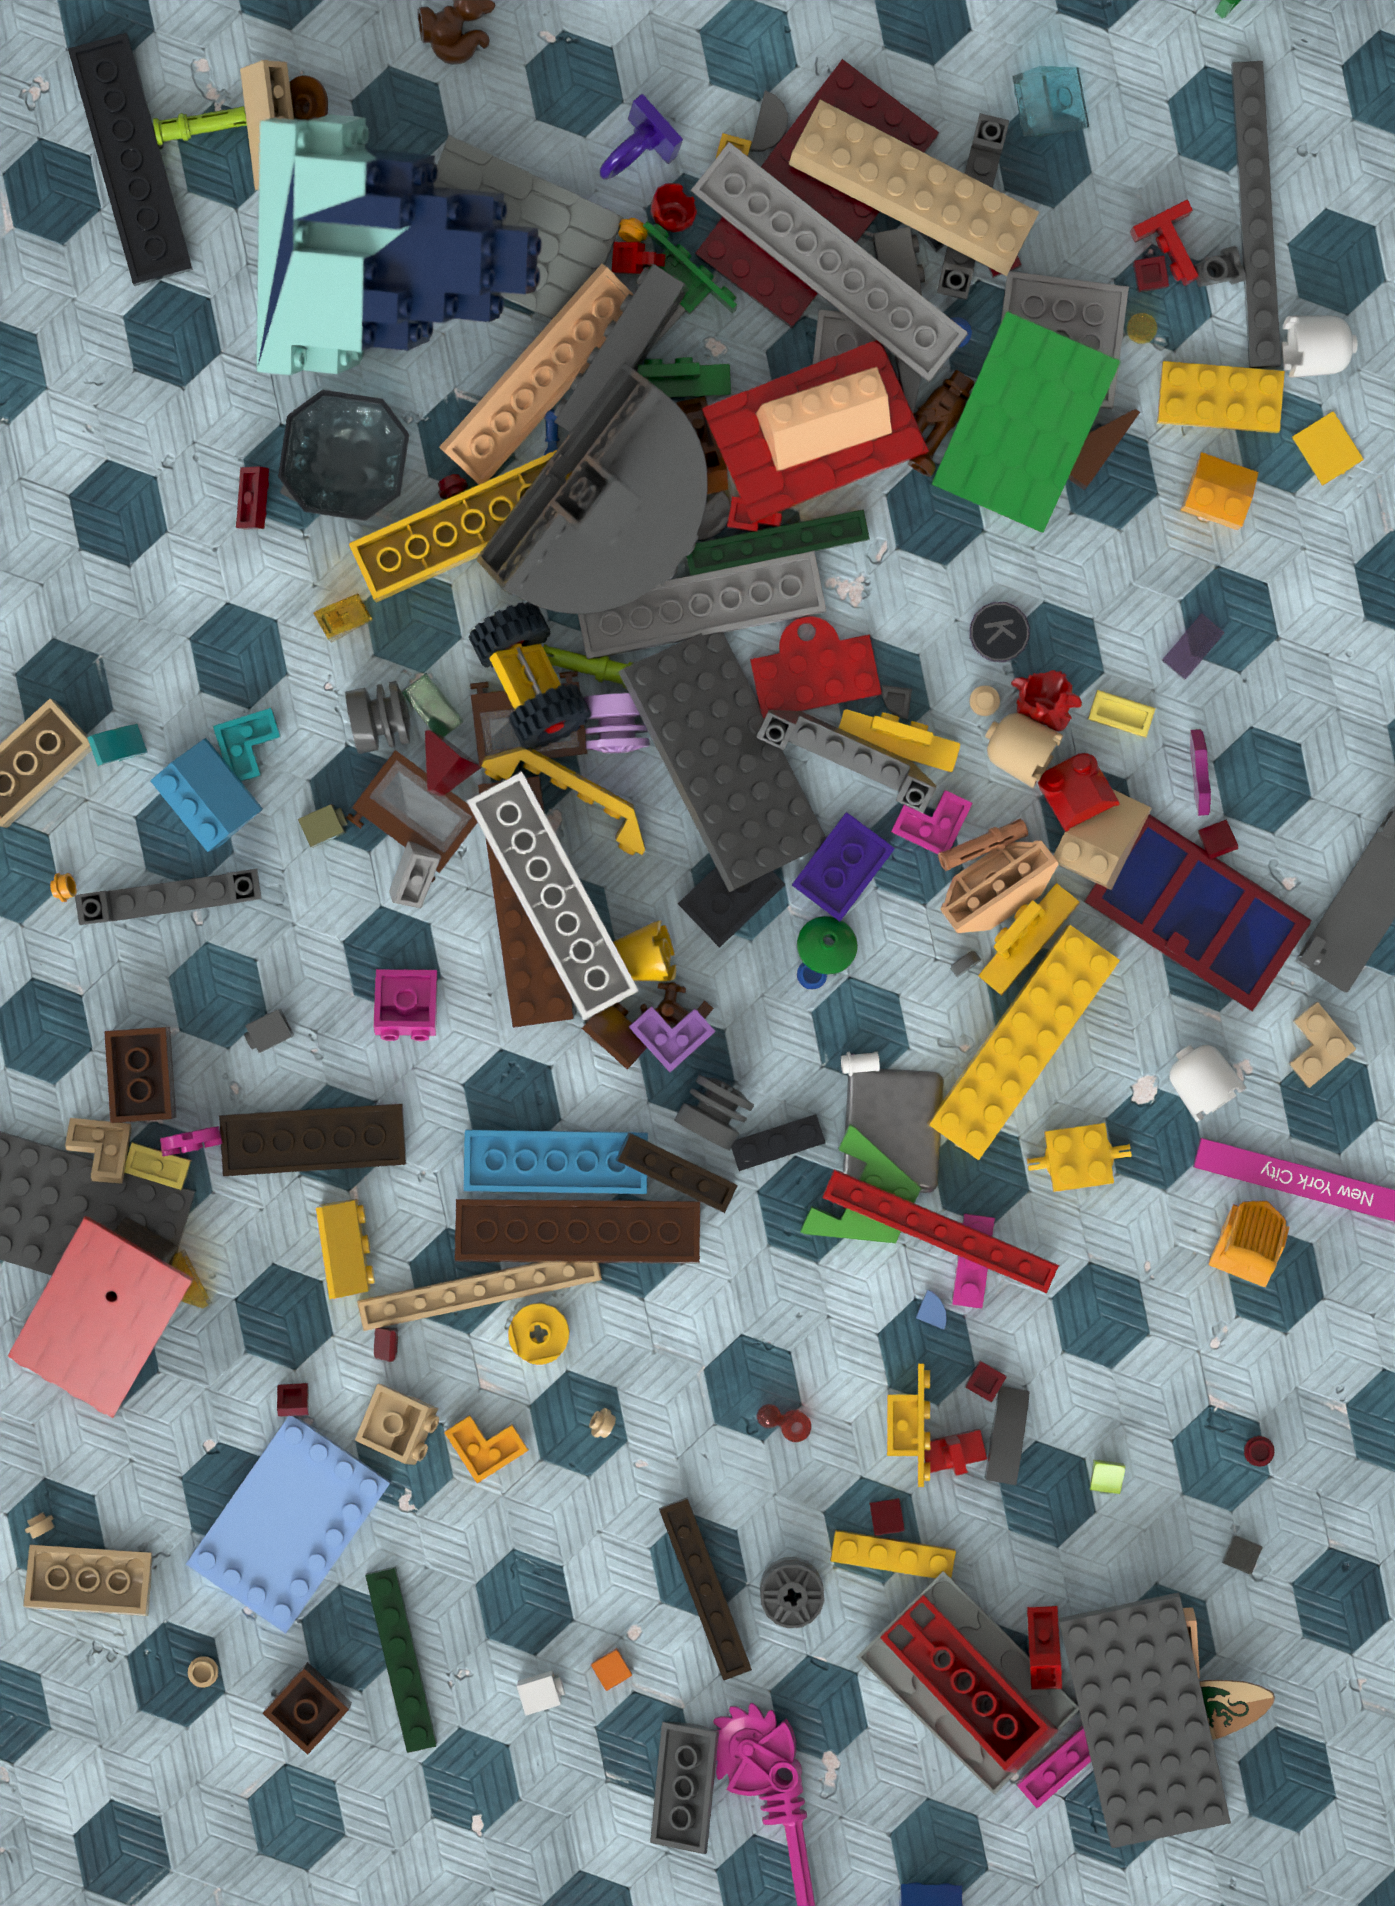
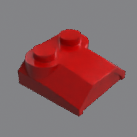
[1038,753,1120,832]

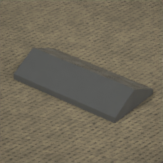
[650,1721,719,1854]

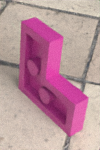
[891,790,972,855]

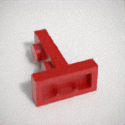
[1130,199,1199,286]
[924,1429,987,1476]
[1027,1606,1062,1690]

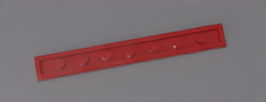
[822,1169,1059,1293]

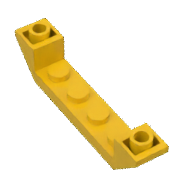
[481,746,645,855]

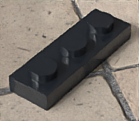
[731,1114,826,1171]

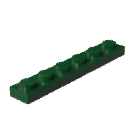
[686,509,870,576]
[365,1566,437,1753]

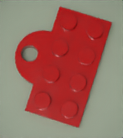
[750,616,882,719]

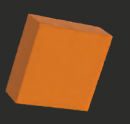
[591,1648,632,1691]

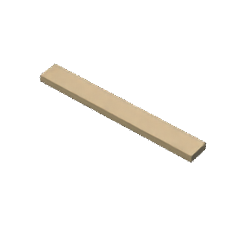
[357,1262,602,1331]

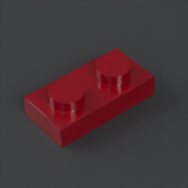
[236,466,269,530]

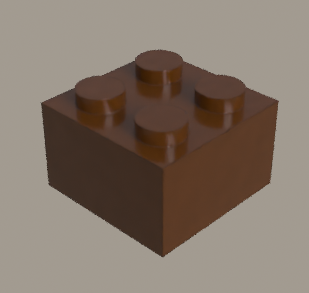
[262,1662,352,1755]

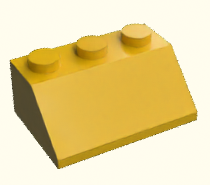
[316,1199,375,1299]

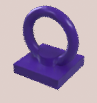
[599,93,683,180]

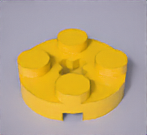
[508,1303,570,1365]

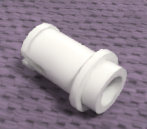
[841,1051,880,1076]

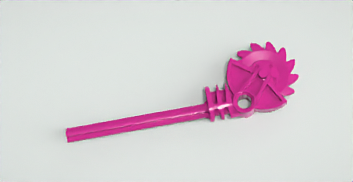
[713,1703,815,1906]

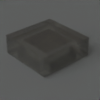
[1222,1534,1263,1575]

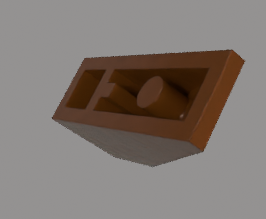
[676,396,728,494]
[1068,409,1140,490]

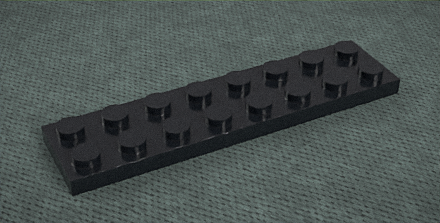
[68,32,193,286]

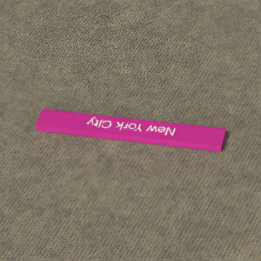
[1193,1138,1395,1222]

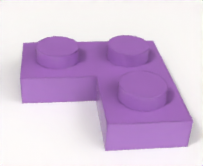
[629,1006,715,1072]

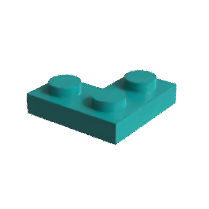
[213,708,281,782]

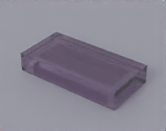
[1161,613,1225,680]

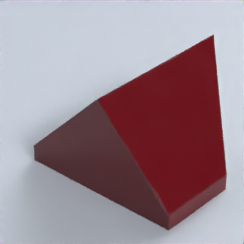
[425,730,482,796]

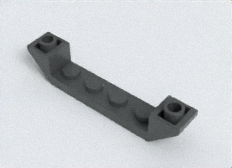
[937,113,1010,300]
[756,710,936,813]
[75,869,262,925]

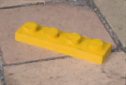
[830,1530,956,1579]

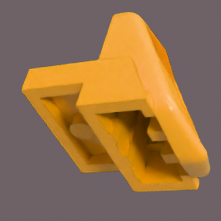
[1209,1201,1290,1287]

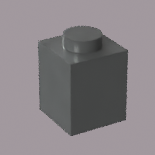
[244,1009,294,1053]

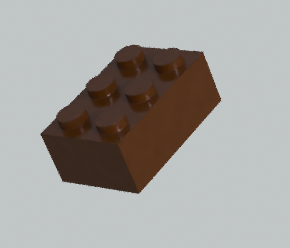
[104,1026,176,1123]

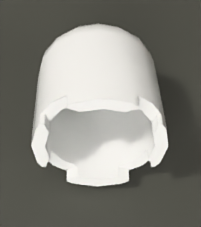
[1281,315,1357,378]
[1170,1045,1247,1122]

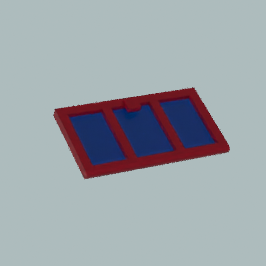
[1083,814,1312,1012]

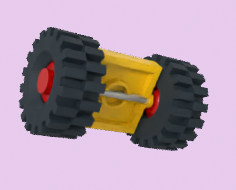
[468,602,591,749]

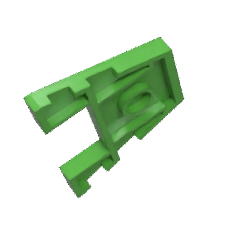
[800,1124,921,1244]

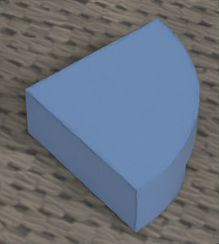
[916,1289,946,1330]

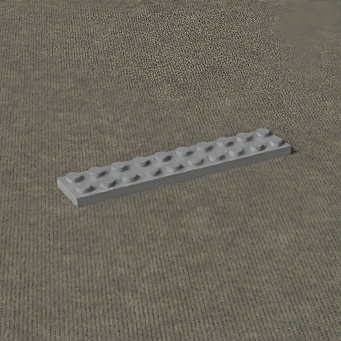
[691,142,968,383]

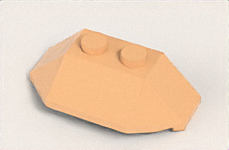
[940,840,1059,933]

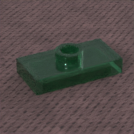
[402,673,464,737]

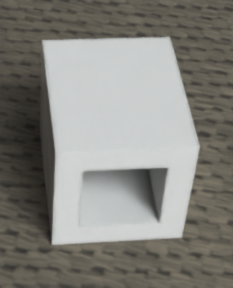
[517,1670,565,1716]

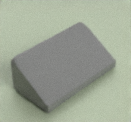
[389,841,441,908]

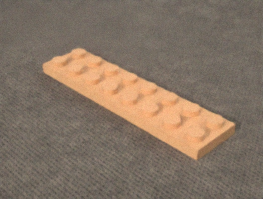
[439,264,634,485]

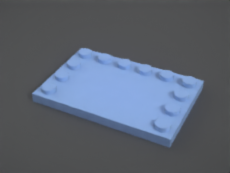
[186,1416,391,1634]

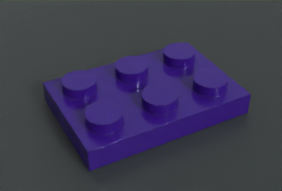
[791,812,895,922]

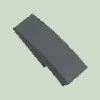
[984,1386,1030,1485]

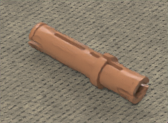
[938,818,1028,871]

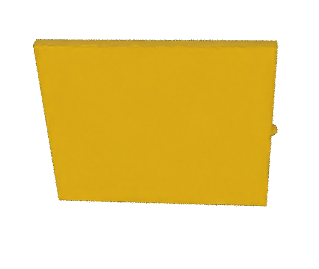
[1292,411,1364,486]

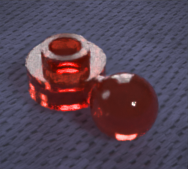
[757,1404,812,1442]

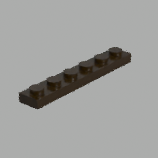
[659,1497,752,1681]

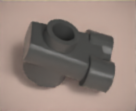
[1194,246,1246,287]

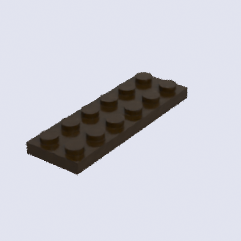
[219,1103,407,1176]

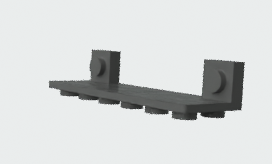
[1295,806,1395,993]

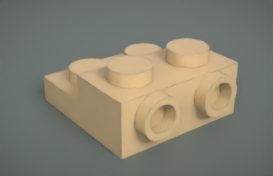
[355,1384,439,1465]

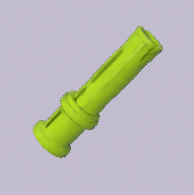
[153,106,247,146]
[543,644,634,689]

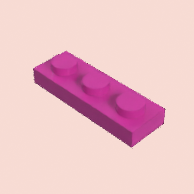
[952,1213,995,1309]
[1016,1725,1091,1808]

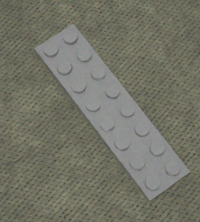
[578,551,826,659]

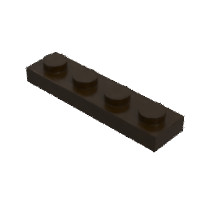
[615,1133,738,1213]

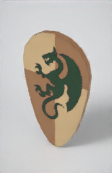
[1199,1680,1275,1740]

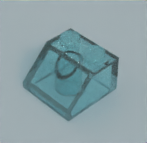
[1012,66,1089,137]

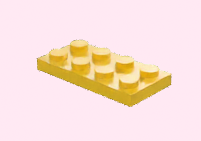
[1157,361,1285,433]

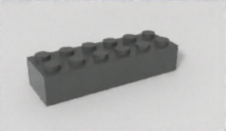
[554,264,689,432]

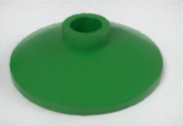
[797,916,858,974]

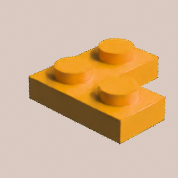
[444,1415,529,1483]

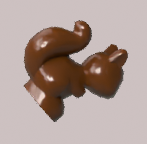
[417,0,496,65]

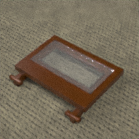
[470,671,588,767]
[346,750,478,883]

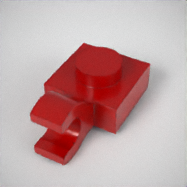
[611,242,666,274]
[727,496,783,532]

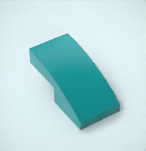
[88,724,147,766]

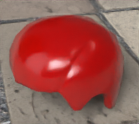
[651,183,697,232]

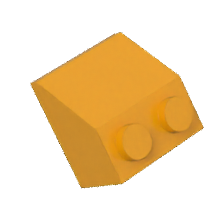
[1180,452,1259,530]

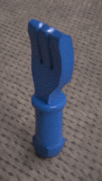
[544,409,560,455]

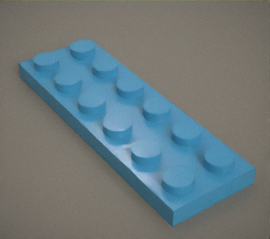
[464,1130,648,1194]

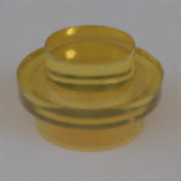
[1126,313,1157,344]

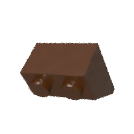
[582,1002,647,1070]

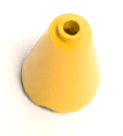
[613,920,676,981]

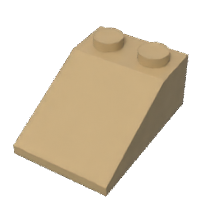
[1053,789,1152,890]

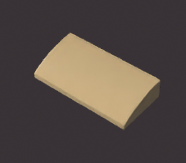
[23,1545,152,1616]

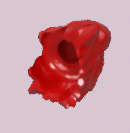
[1011,670,1082,732]

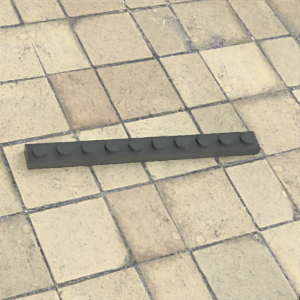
[1231,61,1281,368]

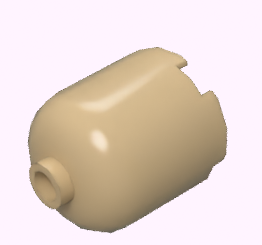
[985,713,1063,789]

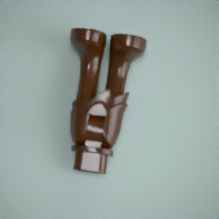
[908,370,975,477]

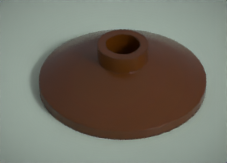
[289,75,328,121]

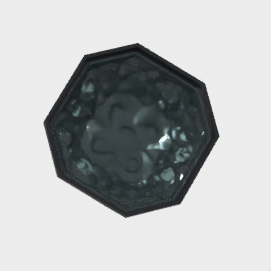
[278,390,409,521]

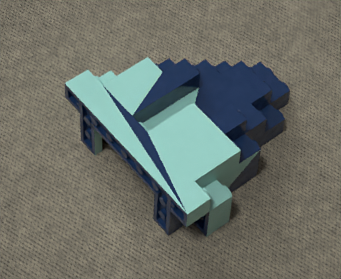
[257,114,542,375]

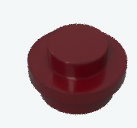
[438,474,468,499]
[1244,1436,1275,1467]

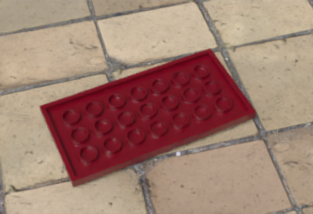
[695,59,939,328]

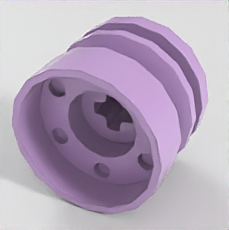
[584,693,650,753]

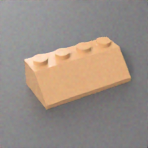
[756,367,892,471]

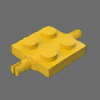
[1027,1123,1131,1192]

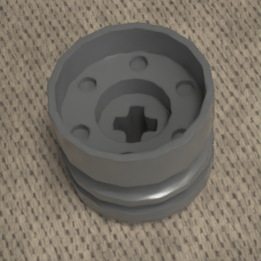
[345,681,411,754]
[674,1074,754,1151]
[760,1557,824,1629]

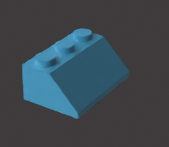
[150,738,263,852]

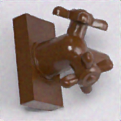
[640,982,714,1028]

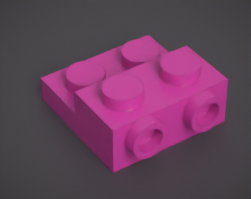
[373,969,438,1041]

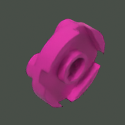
[160,1126,223,1157]

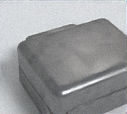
[843,1069,944,1193]

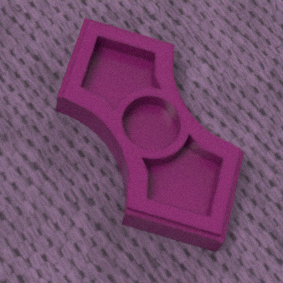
[1190,729,1211,816]

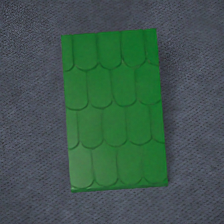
[932,312,1121,533]

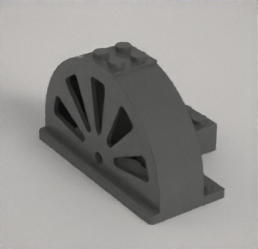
[477,363,707,614]

